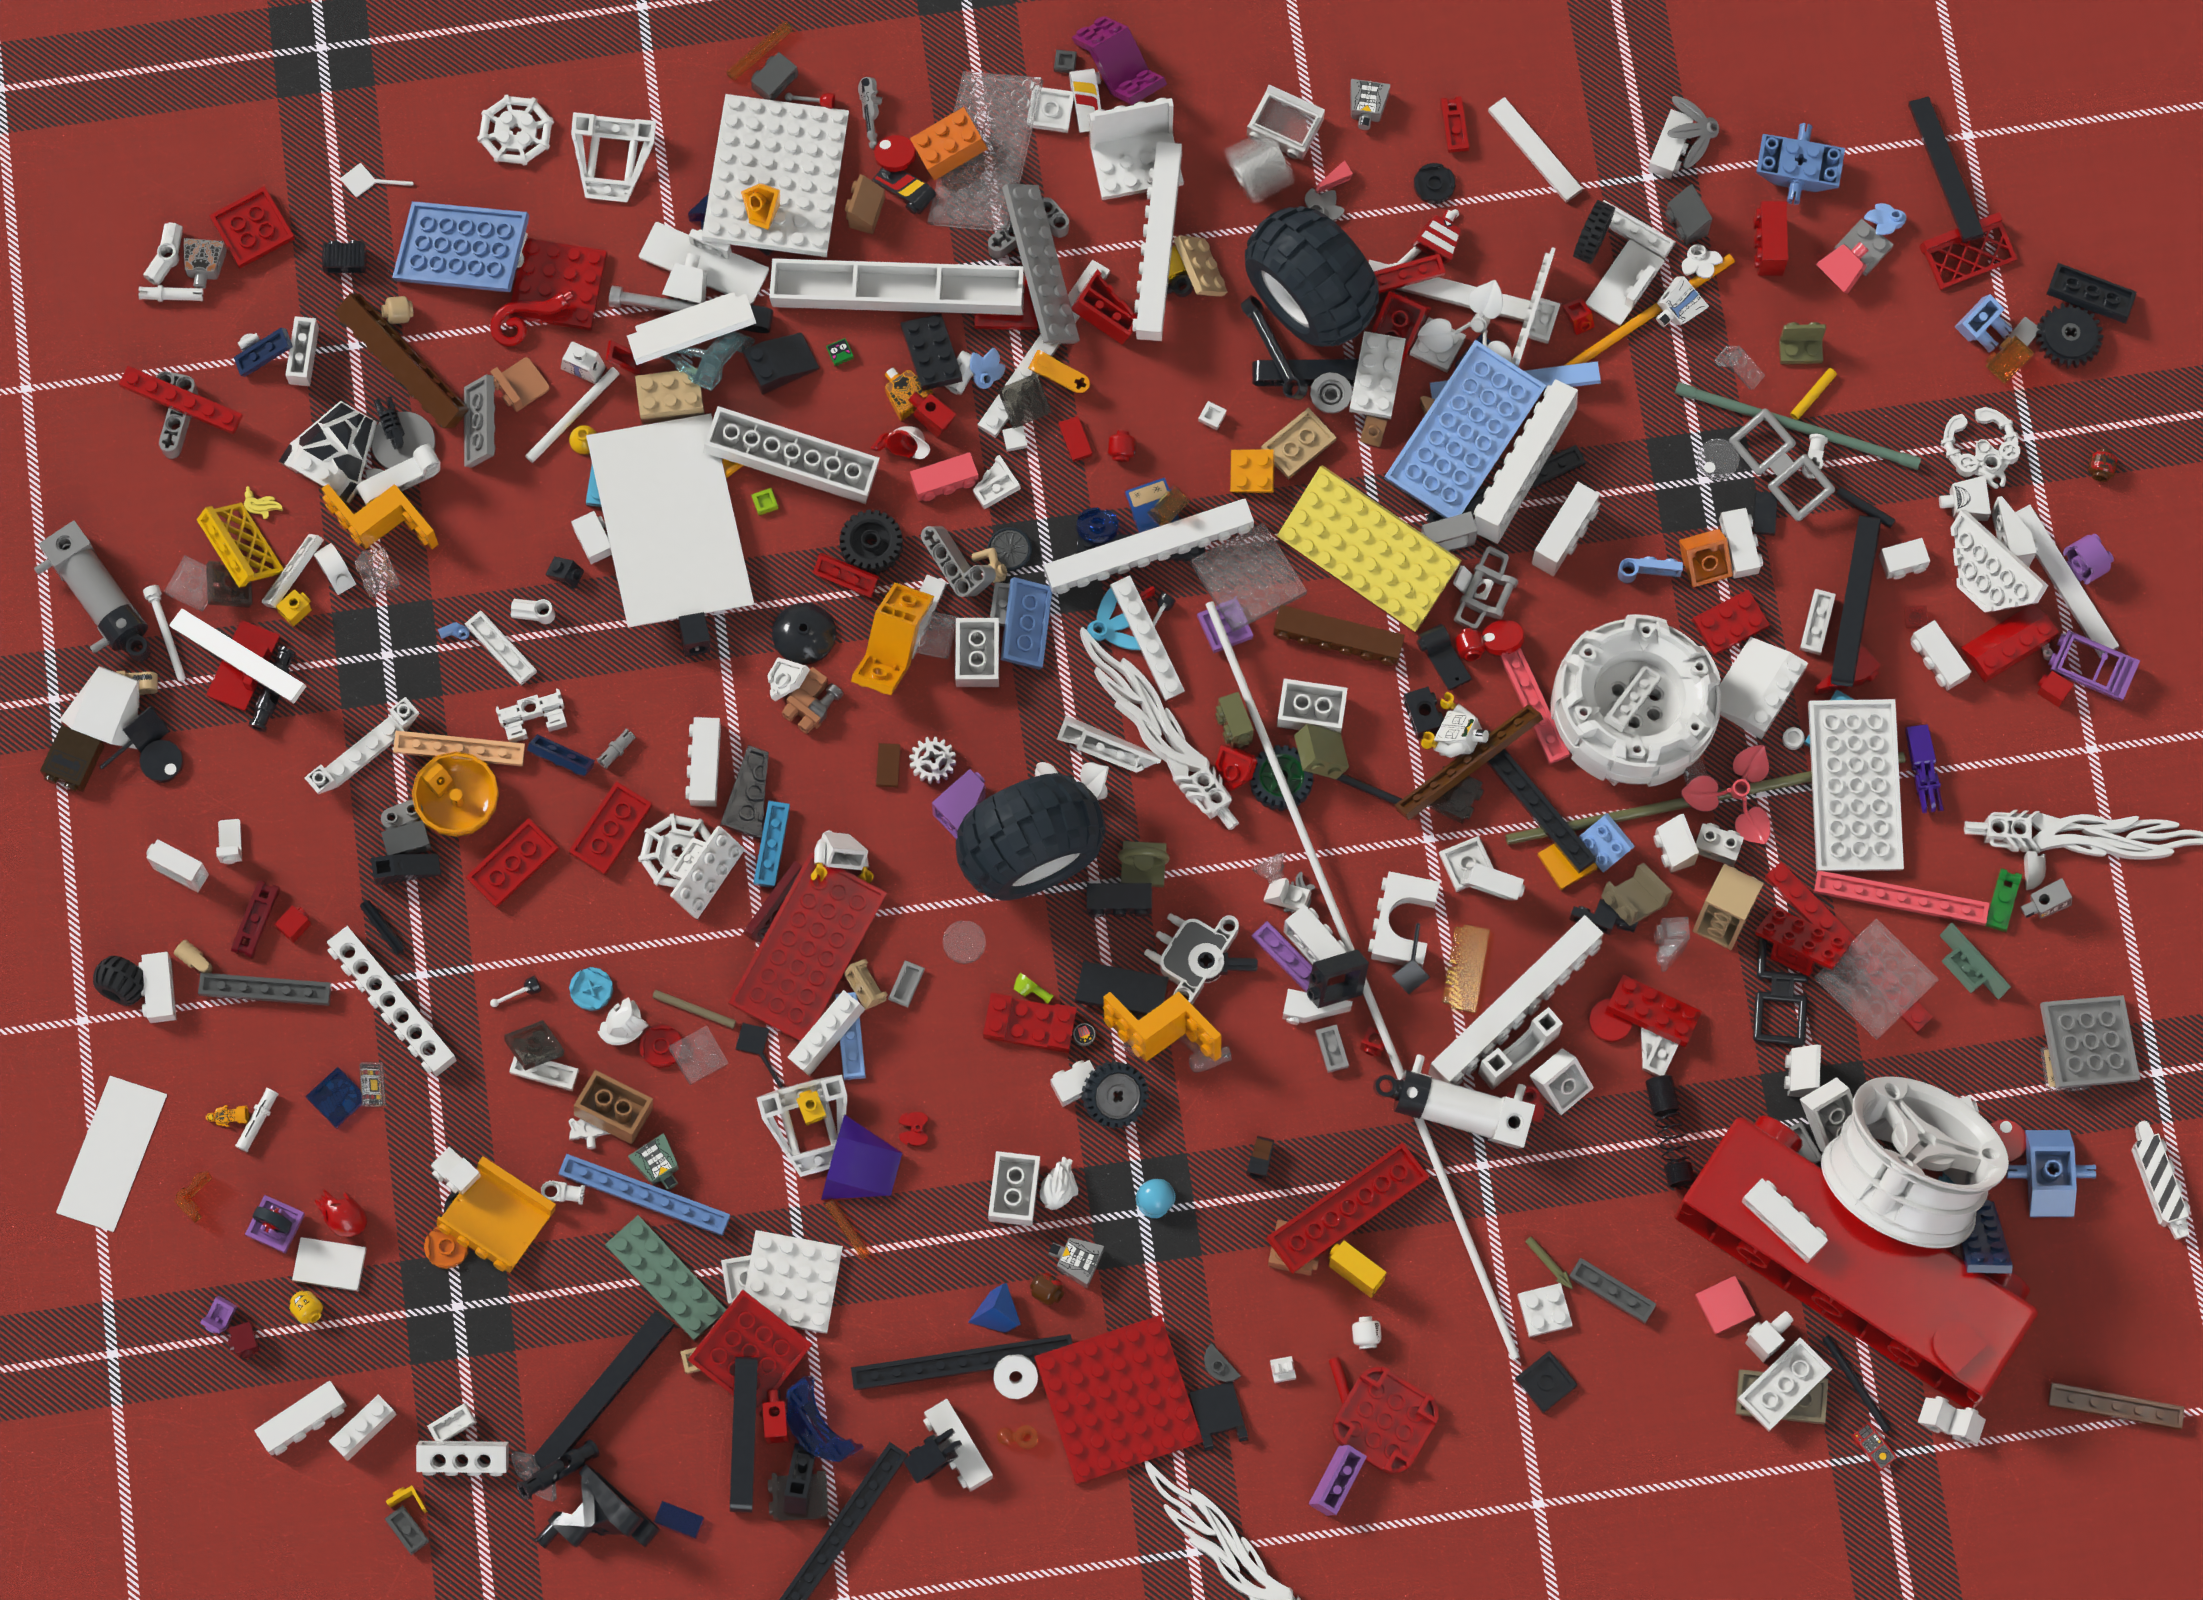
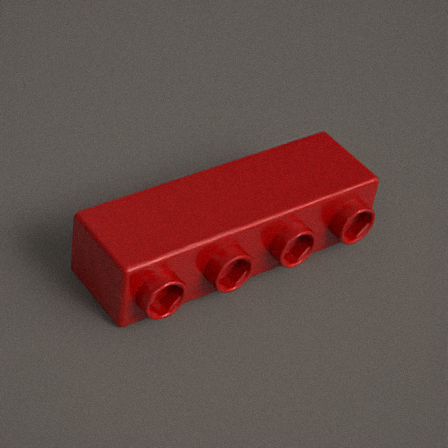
[1674,1115,2038,1409]

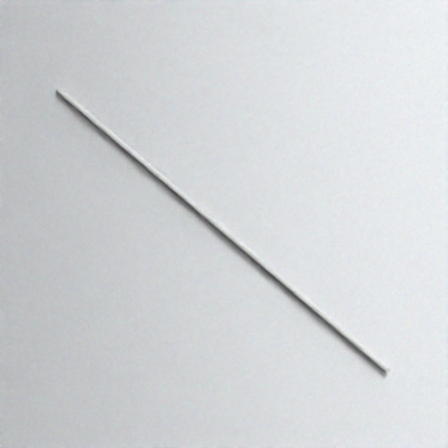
[1206,601,1520,1360]

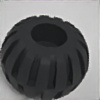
[93,956,144,1006]

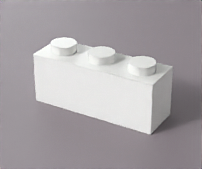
[1648,109,1694,179]
[286,316,319,386]
[1719,508,1763,579]
[1910,620,1971,691]
[139,952,176,1023]
[329,1394,397,1461]

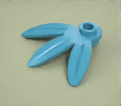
[1087,587,1140,650]

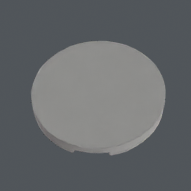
[372,412,436,469]

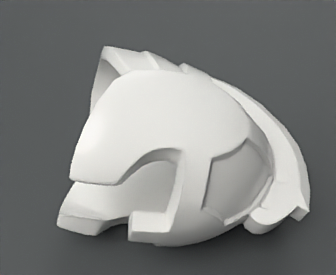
[598,997,649,1045]

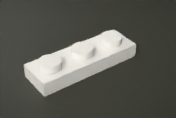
[1799,589,1836,655]
[509,1052,579,1091]

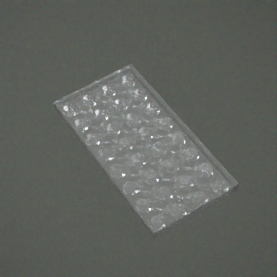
[928,71,1043,232]

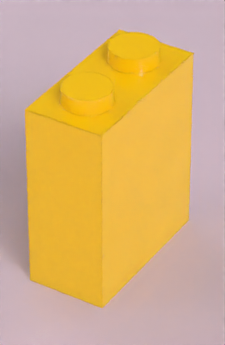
[1329,1241,1387,1298]

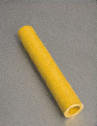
[1790,368,1837,420]

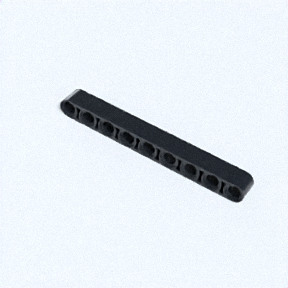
[1831,515,1881,687]
[530,1310,675,1470]

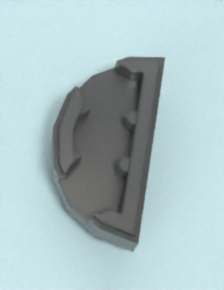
[1204,1343,1241,1382]

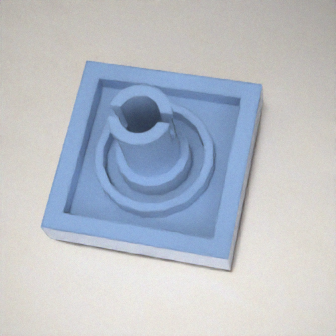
[1579,813,1635,873]

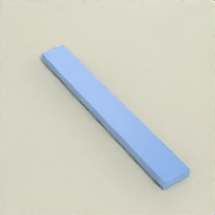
[1430,361,1601,400]

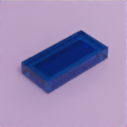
[654,1501,704,1539]

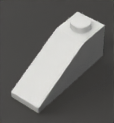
[1282,989,1353,1025]

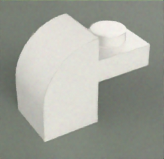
[313,543,356,595]

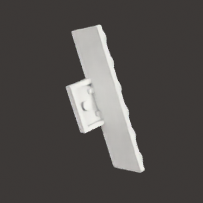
[639,222,769,304]
[1511,247,1560,367]

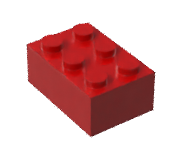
[1753,201,1788,276]

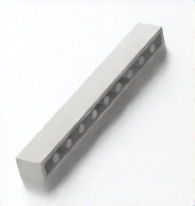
[1133,142,1182,341]
[1044,498,1254,594]

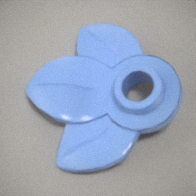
[1864,203,1906,235]
[970,348,1005,389]

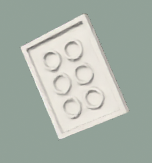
[1089,98,1184,200]

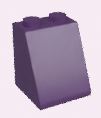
[932,769,986,840]

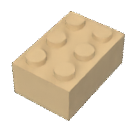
[635,368,705,424]

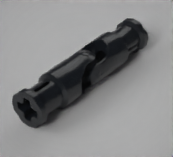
[248,646,296,732]
[517,1440,600,1500]

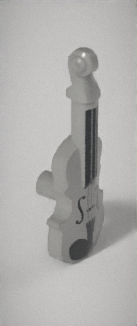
[858,77,882,149]

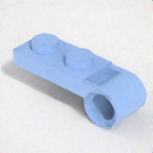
[1618,556,1683,583]

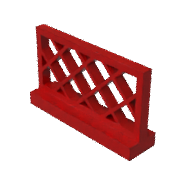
[1919,212,2017,290]

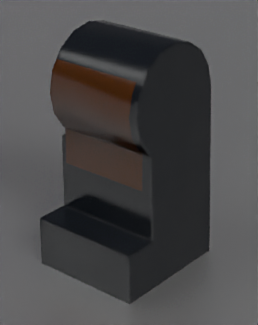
[1246,1136,1274,1181]

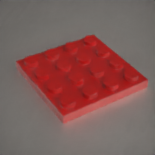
[508,238,607,331]
[687,1289,813,1415]

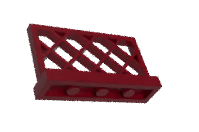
[743,861,802,944]

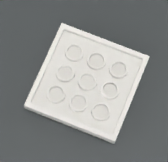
[745,1230,843,1334]

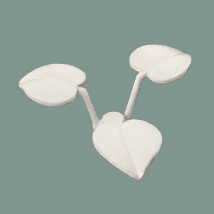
[1418,280,1512,362]
[1035,762,1109,800]

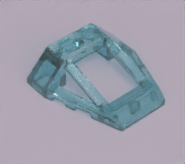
[662,330,755,391]

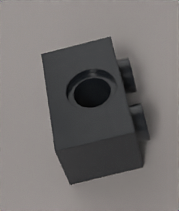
[1403,687,1444,739]

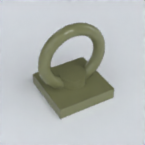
[1118,841,1170,887]

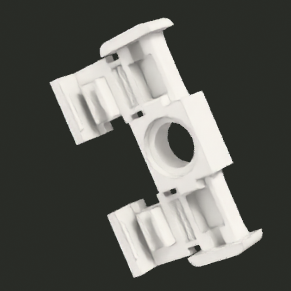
[496,689,567,743]

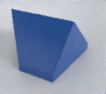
[968,1283,1021,1333]

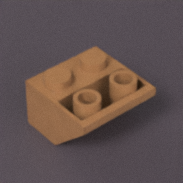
[845,174,885,234]

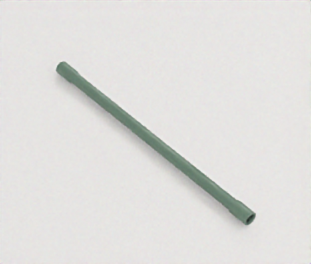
[1674,382,1921,470]

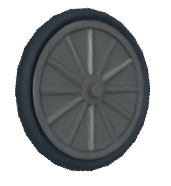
[987,527,1032,571]

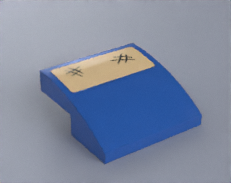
[1125,477,1179,533]

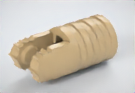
[174,940,213,973]

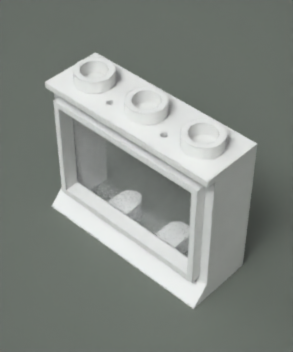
[1247,85,1325,160]

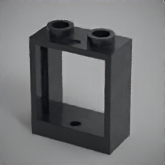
[1307,949,1369,1008]

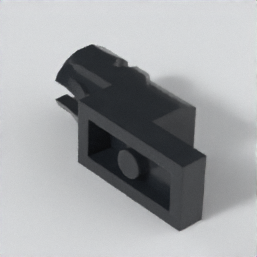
[1569,899,1639,935]

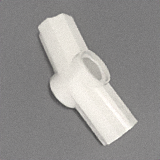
[143,222,183,285]

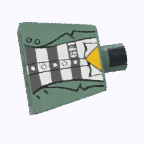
[628,1133,679,1190]

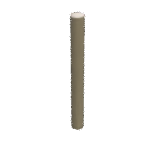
[652,990,736,1028]

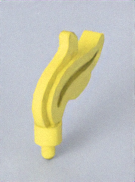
[244,486,283,520]

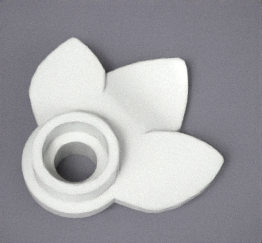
[1682,244,1723,279]

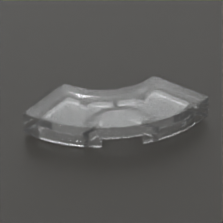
[511,1451,557,1502]

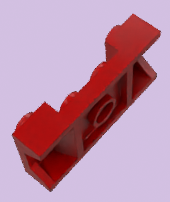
[983,992,1077,1053]

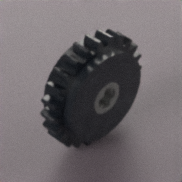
[2036,303,2104,369]

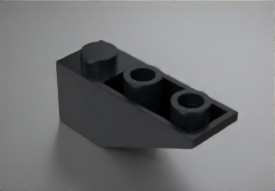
[371,854,441,886]

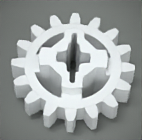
[909,737,956,784]

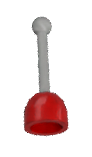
[785,93,835,109]

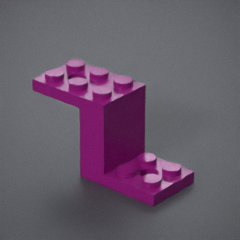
[1072,17,1167,105]

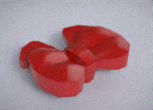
[898,1112,928,1146]

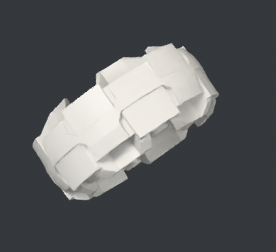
[1551,614,1721,787]

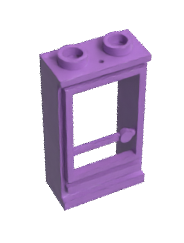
[2048,630,2140,701]

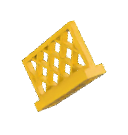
[197,502,284,588]

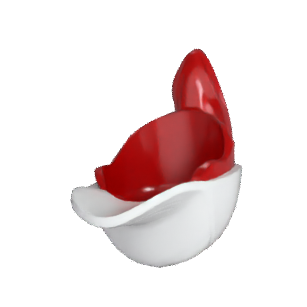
[870,426,930,459]

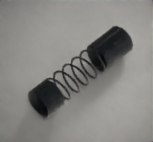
[1645,1075,1695,1188]

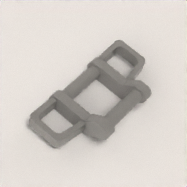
[1454,546,1519,630]

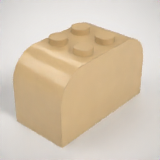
[1692,864,1764,950]

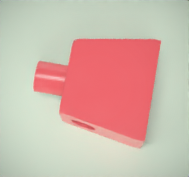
[1816,242,1869,294]

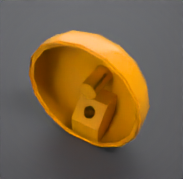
[412,752,499,837]

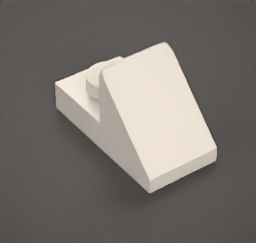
[1264,878,1312,910]

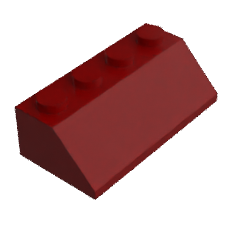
[1960,604,2059,683]

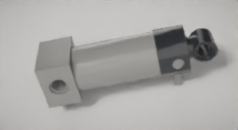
[34,520,151,662]

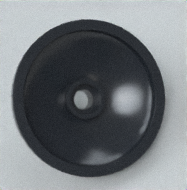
[772,603,836,665]

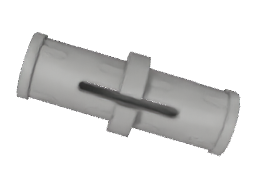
[597,729,636,769]

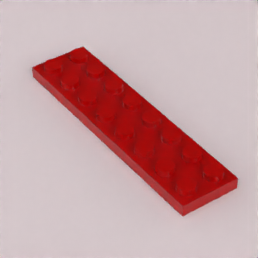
[1266,1142,1429,1274]

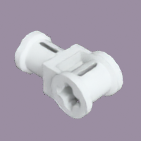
[1802,434,1828,479]

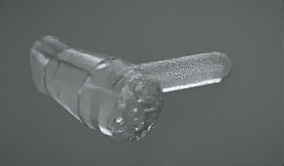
[1180,1034,1231,1073]

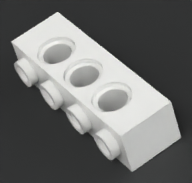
[416,1441,509,1476]

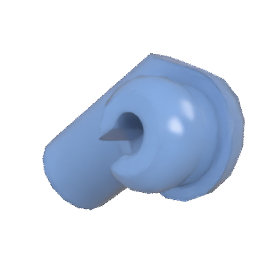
[438,622,470,640]

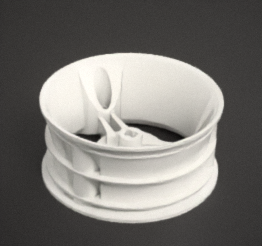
[1821,1077,2009,1248]

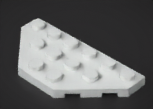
[1951,510,2049,612]

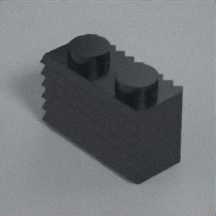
[322,240,367,273]

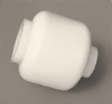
[1352,1316,1382,1349]

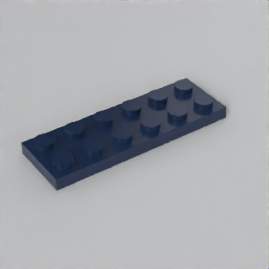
[1959,1200,2013,1274]

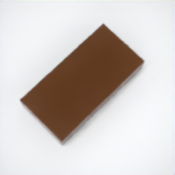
[876,743,900,788]

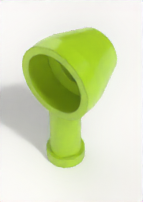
[1013,973,1054,1004]

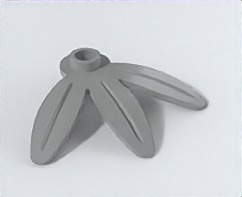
[1667,96,1719,169]

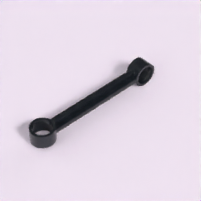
[1241,295,1307,400]

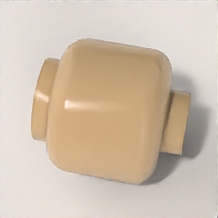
[381,296,413,324]

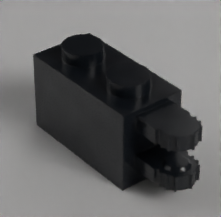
[903,1428,962,1483]

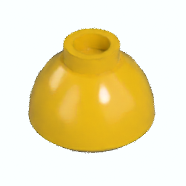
[569,425,597,454]

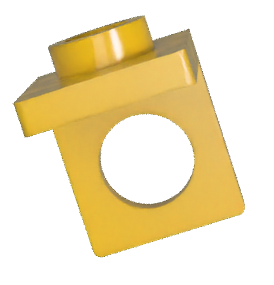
[386,1486,428,1513]

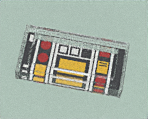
[359,1062,386,1107]

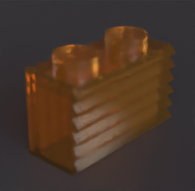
[1986,336,2034,385]

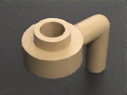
[972,548,1007,584]

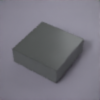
[1054,50,1077,73]

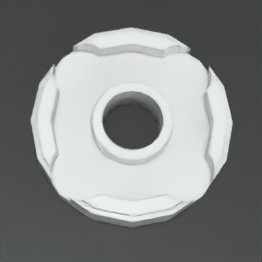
[993,1354,1038,1399]

